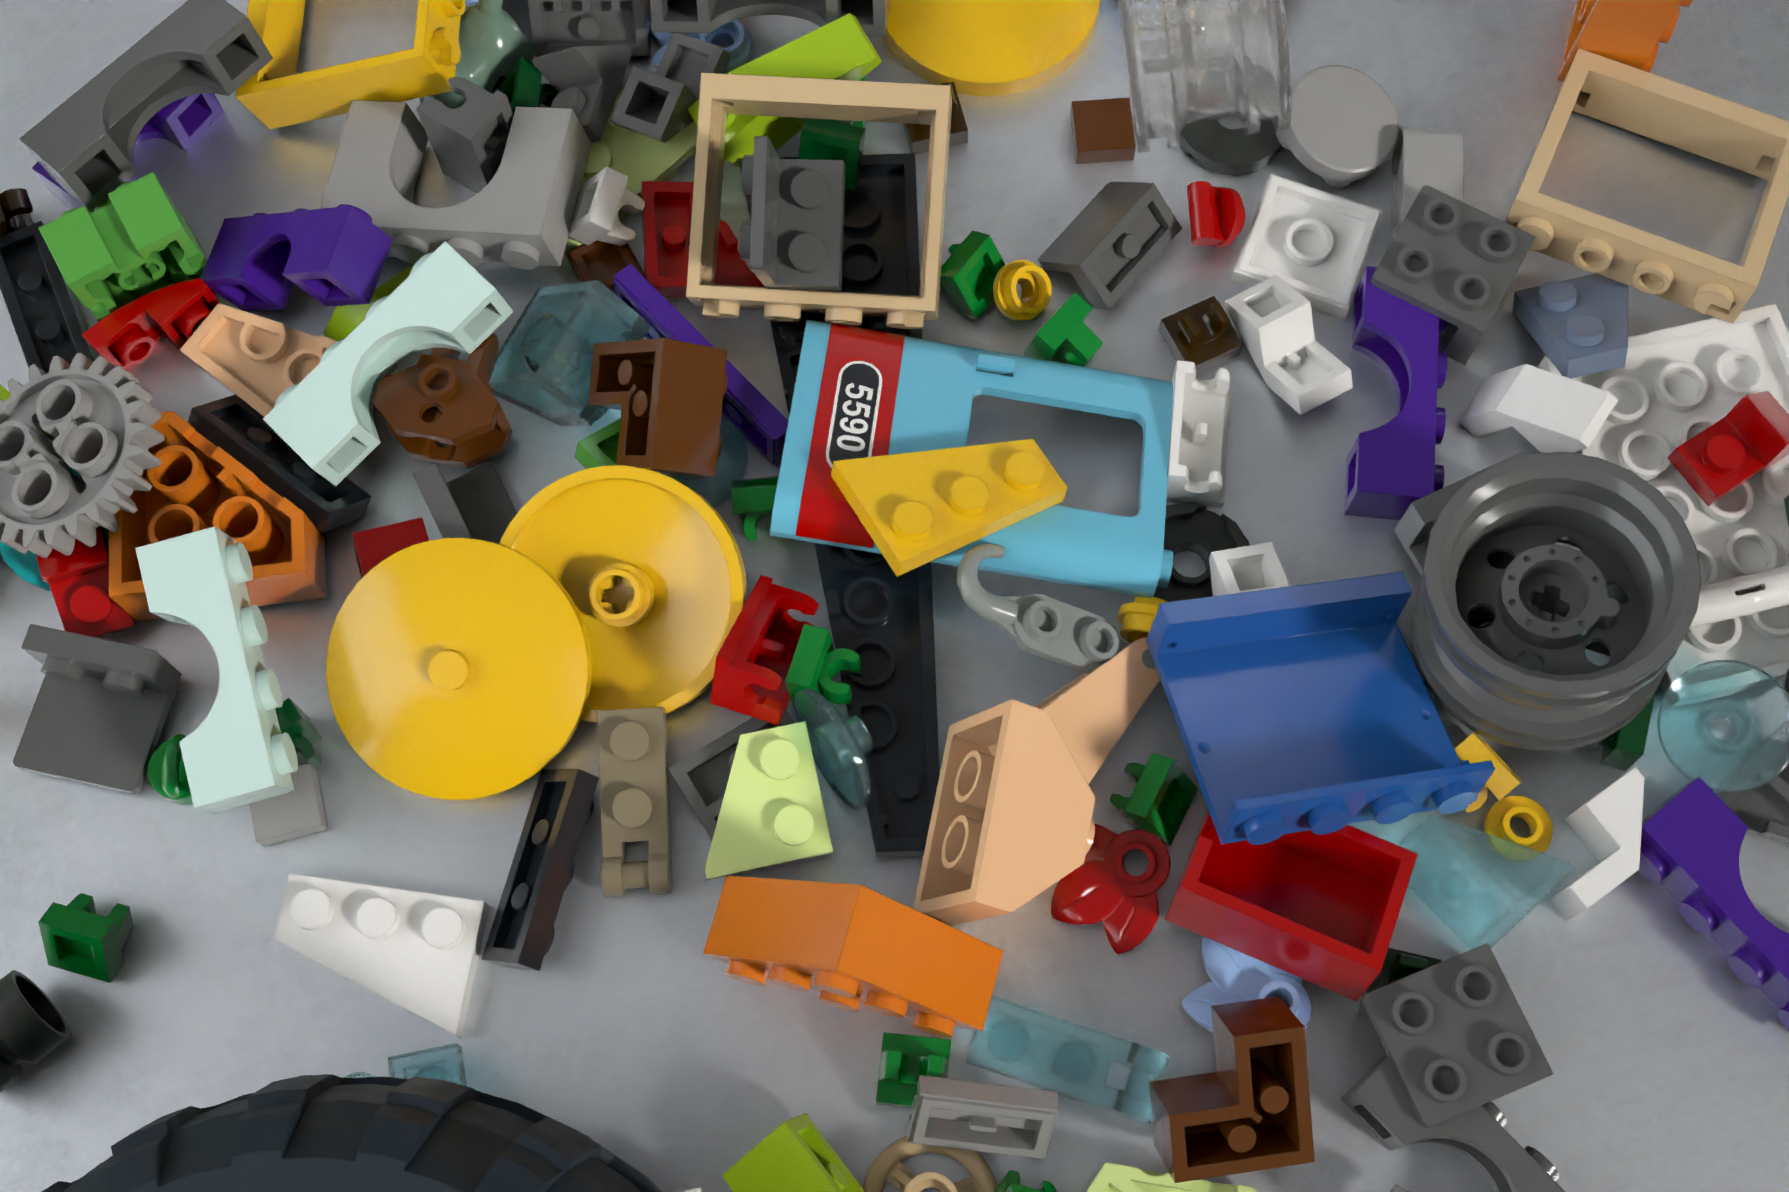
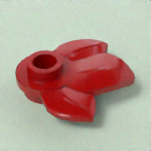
[1051,824,1171,954]

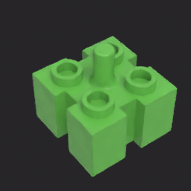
[38,172,215,322]

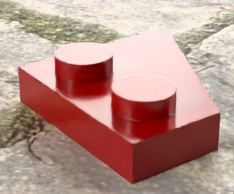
[641,181,763,299]

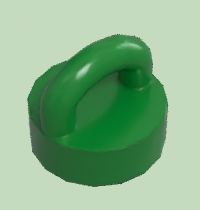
[148,734,193,805]

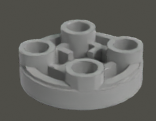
[1276,65,1399,188]

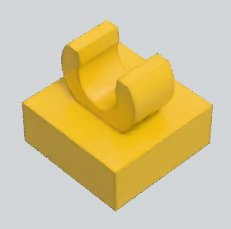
[1454,732,1522,812]

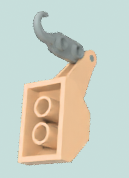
[913,543,1160,926]

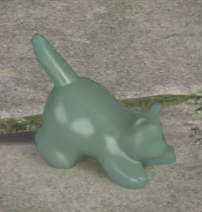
[419,0,534,109]

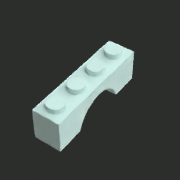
[263,241,514,486]
[135,526,298,813]

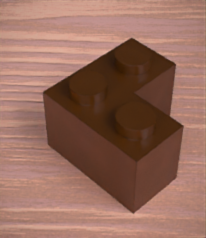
[588,338,727,477]
[1149,996,1315,1183]

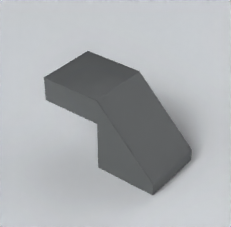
[610,33,731,143]

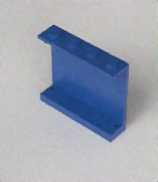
[1146,571,1495,845]

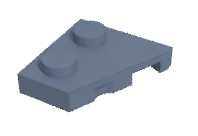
[1512,273,1628,379]

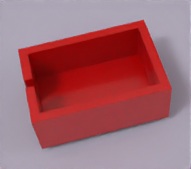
[1164,808,1418,1002]

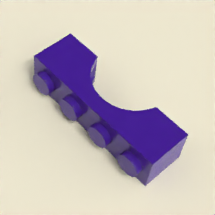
[1344,266,1447,520]
[1638,776,1789,1031]

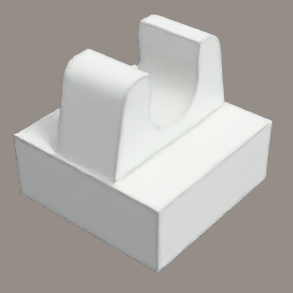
[568,167,645,246]

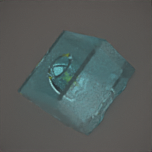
[489,280,651,426]

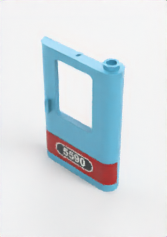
[769,320,1173,598]

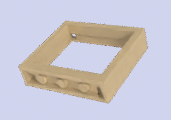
[1505,48,1789,324]
[686,73,952,329]

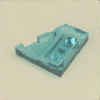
[1397,814,1575,950]

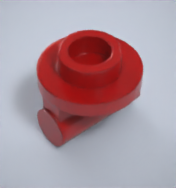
[1187,181,1245,248]

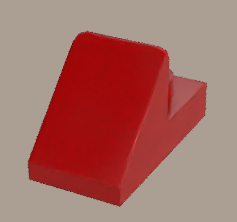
[1667,391,1789,507]
[36,526,137,638]

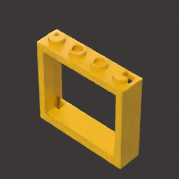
[235,0,465,130]

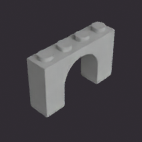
[320,100,591,270]

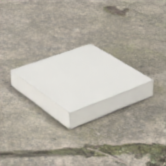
[1231,174,1383,320]

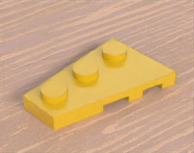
[831,439,1068,576]

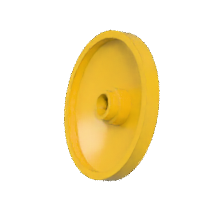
[883,0,1101,96]
[499,465,747,723]
[326,538,592,800]

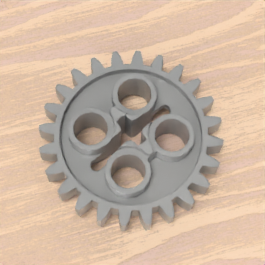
[0,353,165,558]

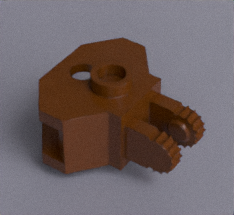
[372,333,513,469]

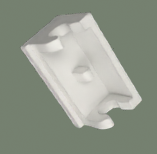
[1166,360,1231,508]

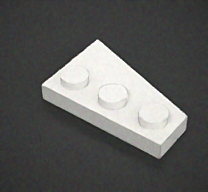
[273,873,490,1039]

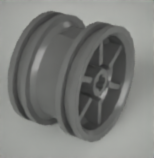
[1412,452,1702,751]

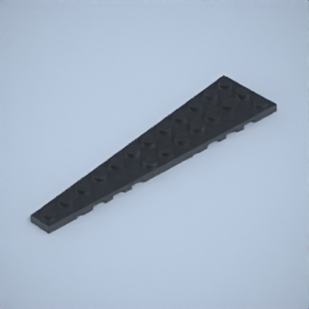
[738,153,940,858]

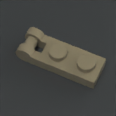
[597,707,673,897]

